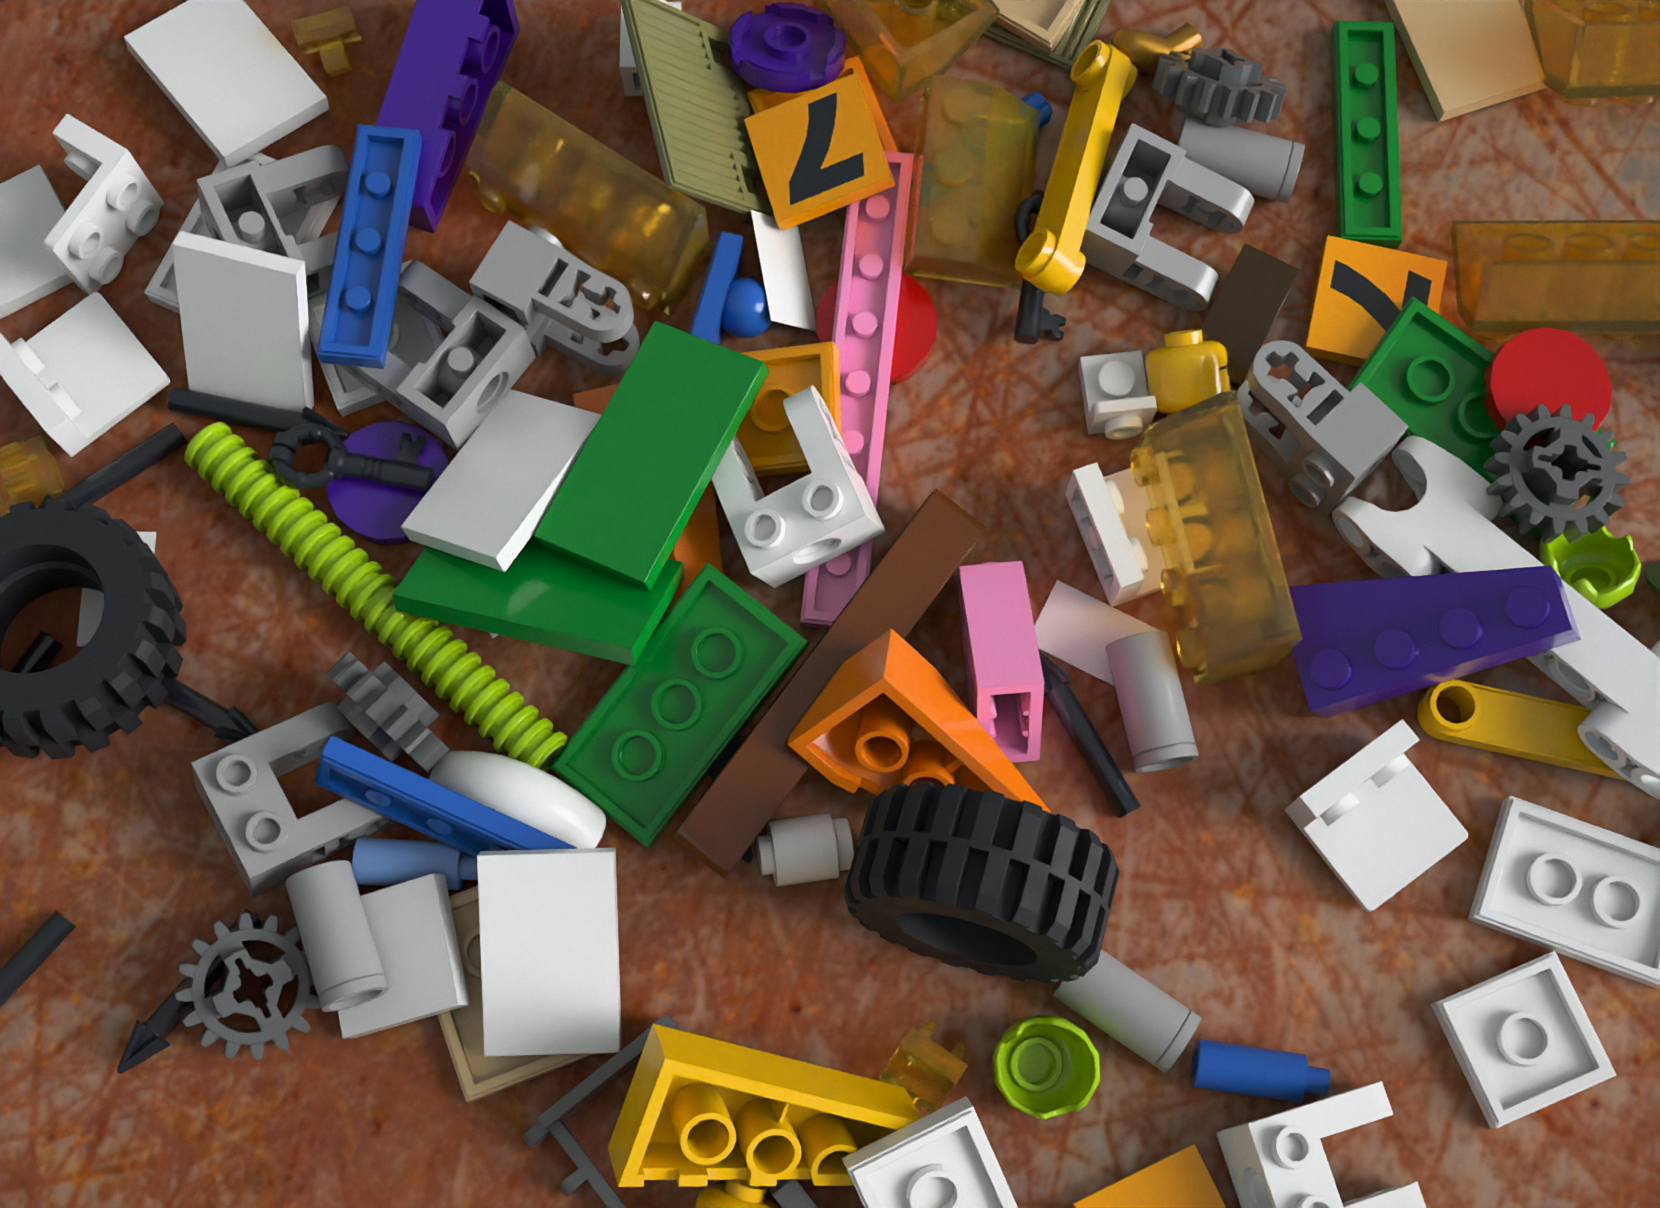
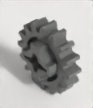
[1152,46,1287,127]
[1483,404,1630,543]
[326,651,450,772]
[174,911,321,1060]

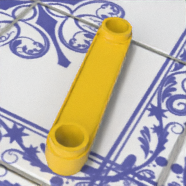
[1015,40,1138,296]
[1417,679,1627,781]

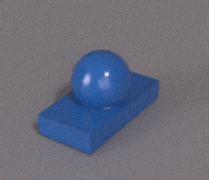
[689,231,772,345]

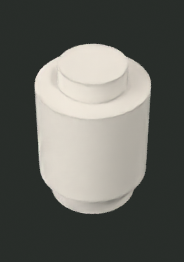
[756,813,854,887]

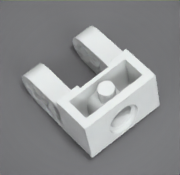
[711,385,886,588]
[1216,1081,1426,1208]

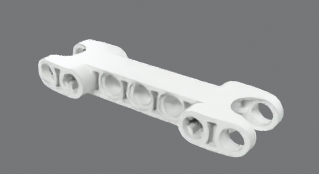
[1332,436,1660,800]

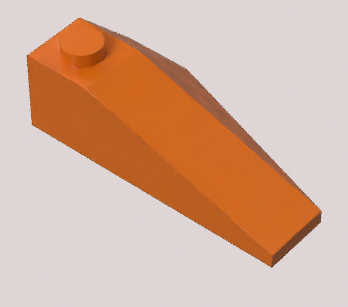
[787,628,1051,813]

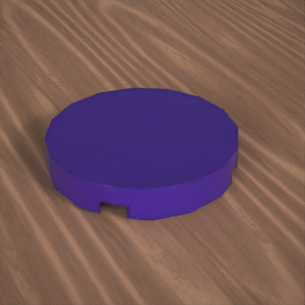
[728,2,847,93]
[327,421,450,546]

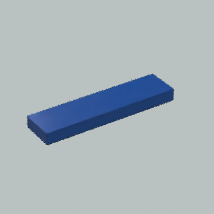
[316,124,423,369]
[314,735,577,858]

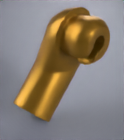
[1111,23,1203,76]

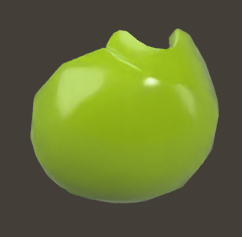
[1538,526,1641,610]
[992,1015,1100,1120]

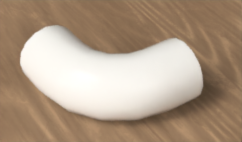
[429,751,606,849]

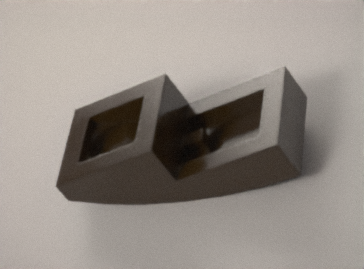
[1201,243,1300,389]

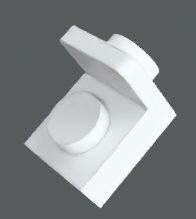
[1078,350,1157,439]

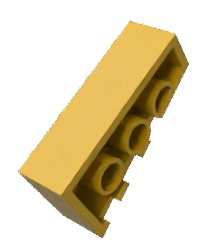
[608,1024,922,1187]

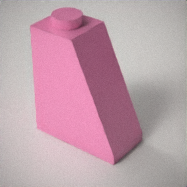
[958,561,1044,763]

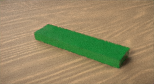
[1330,20,1402,249]

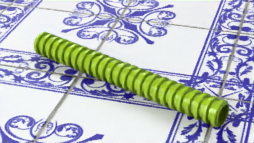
[184,422,568,772]

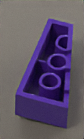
[375,0,520,233]
[1273,565,1581,718]

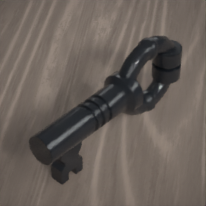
[1013,189,1066,345]
[266,423,433,492]

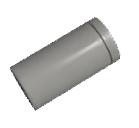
[1177,114,1305,203]
[1106,631,1199,773]
[285,860,389,1012]
[1052,949,1202,1073]

